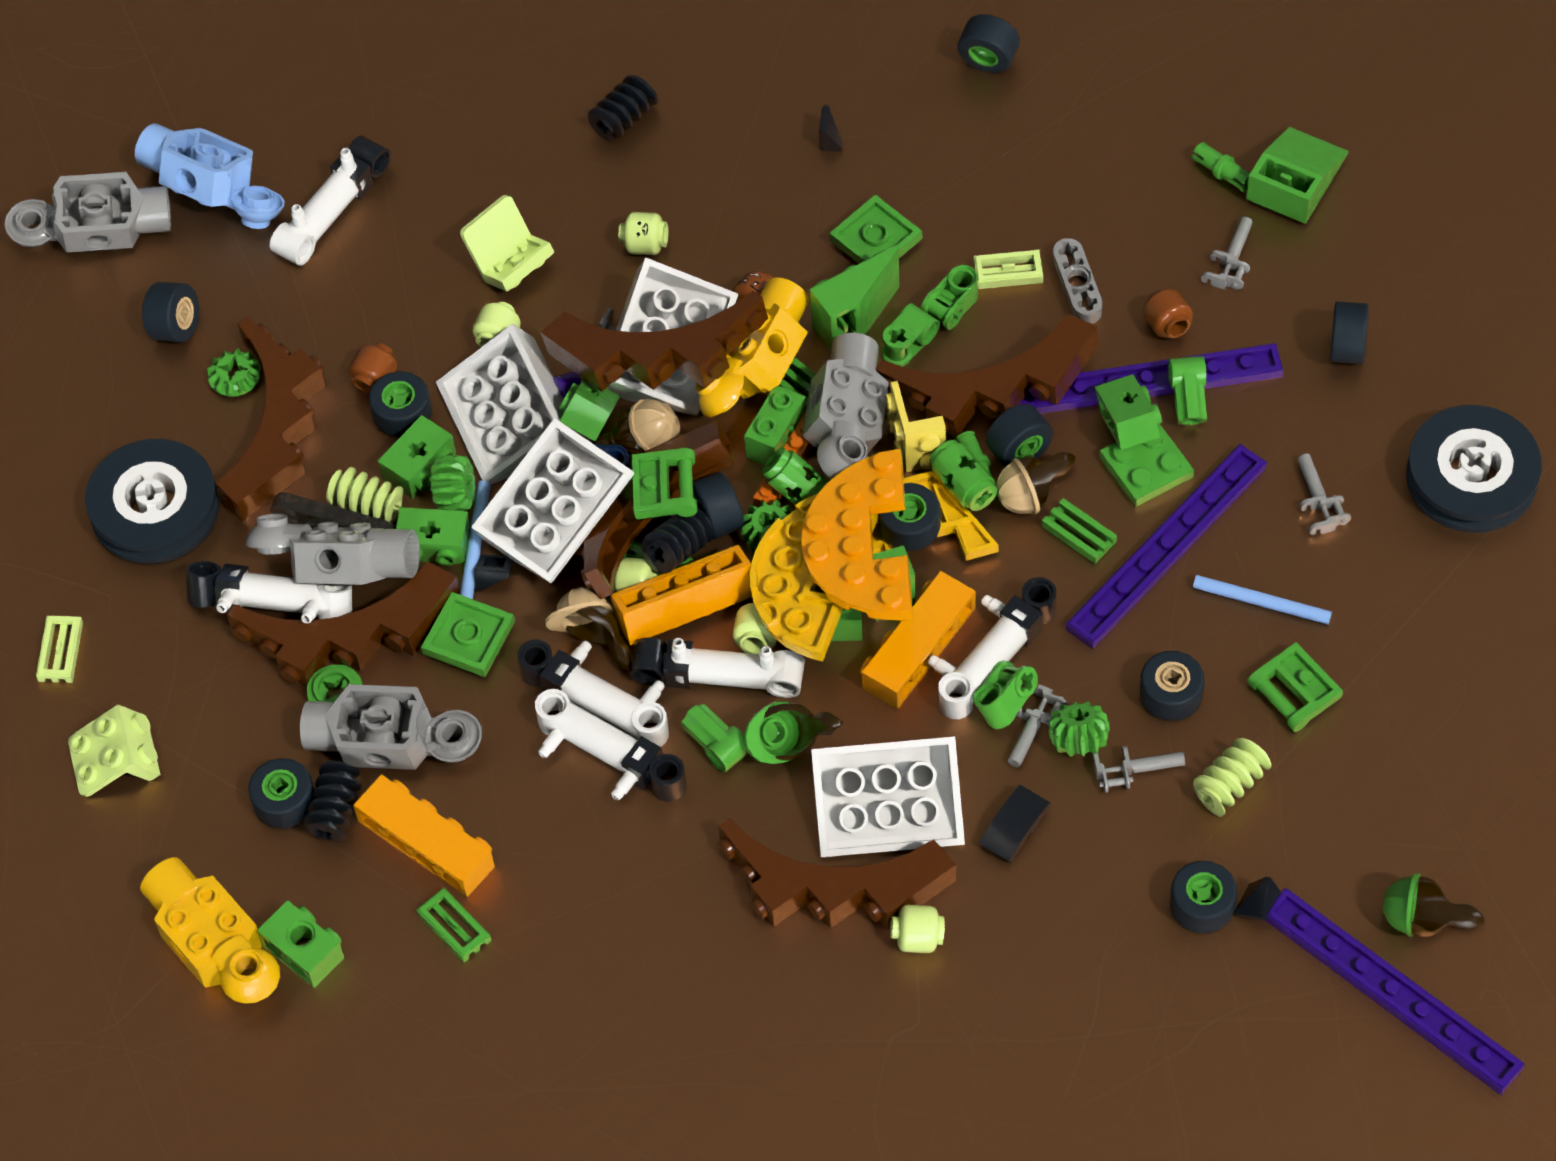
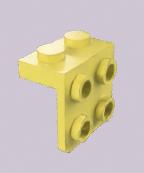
[885,381,946,473]

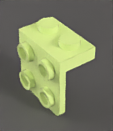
[460,195,555,292]
[68,704,161,797]

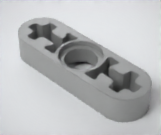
[1053,238,1102,324]

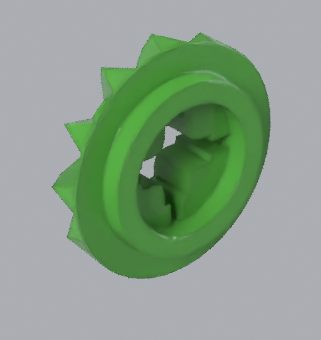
[207,348,261,396]
[307,664,362,702]

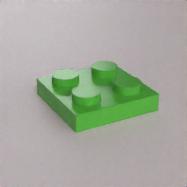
[829,195,922,264]
[1099,423,1194,507]
[421,592,515,677]

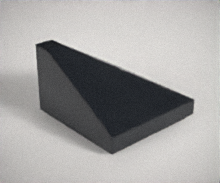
[819,105,843,152]
[475,554,514,591]
[1234,877,1281,921]

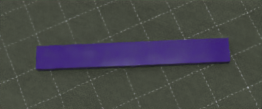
[1019,343,1283,414]
[1066,444,1267,649]
[1266,887,1525,1095]

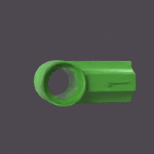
[1168,356,1207,426]
[682,704,749,773]

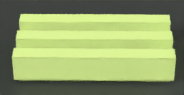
[974,250,1043,289]
[36,616,83,683]

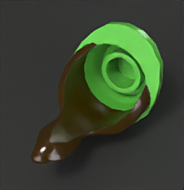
[744,702,843,764]
[1383,873,1485,937]

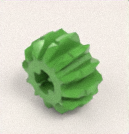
[429,455,477,511]
[740,499,792,552]
[1049,701,1110,757]

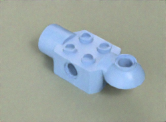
[135,123,284,229]

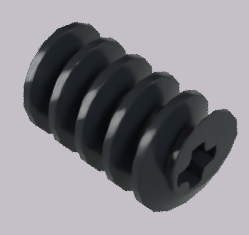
[588,75,659,142]
[642,508,714,574]
[304,761,362,842]

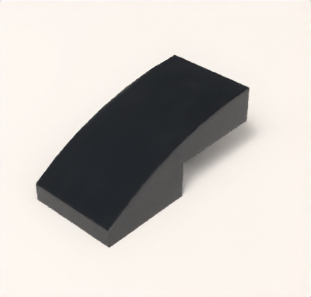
[979,785,1051,863]

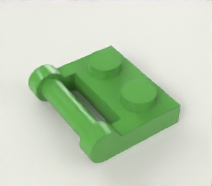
[632,448,697,520]
[1247,642,1343,732]

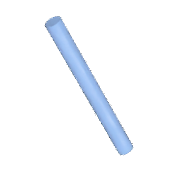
[460,480,491,599]
[1193,575,1332,625]

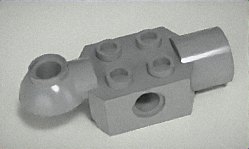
[5,172,171,252]
[803,333,889,479]
[245,514,420,585]
[300,684,482,770]

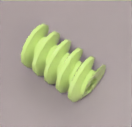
[326,467,404,527]
[1193,738,1272,817]

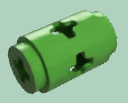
[930,440,998,511]
[761,447,829,505]

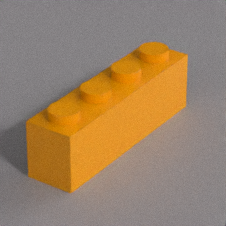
[611,545,752,645]
[860,571,976,710]
[353,774,495,898]

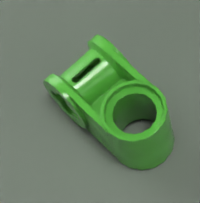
[921,265,978,330]
[882,303,940,367]
[973,660,1038,729]

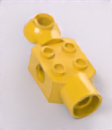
[695,277,809,418]
[140,857,280,1004]

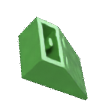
[1246,127,1348,224]
[810,245,899,352]

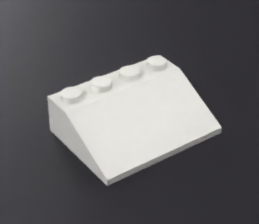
[607,257,738,416]
[436,324,583,485]
[472,418,635,584]
[811,736,965,857]

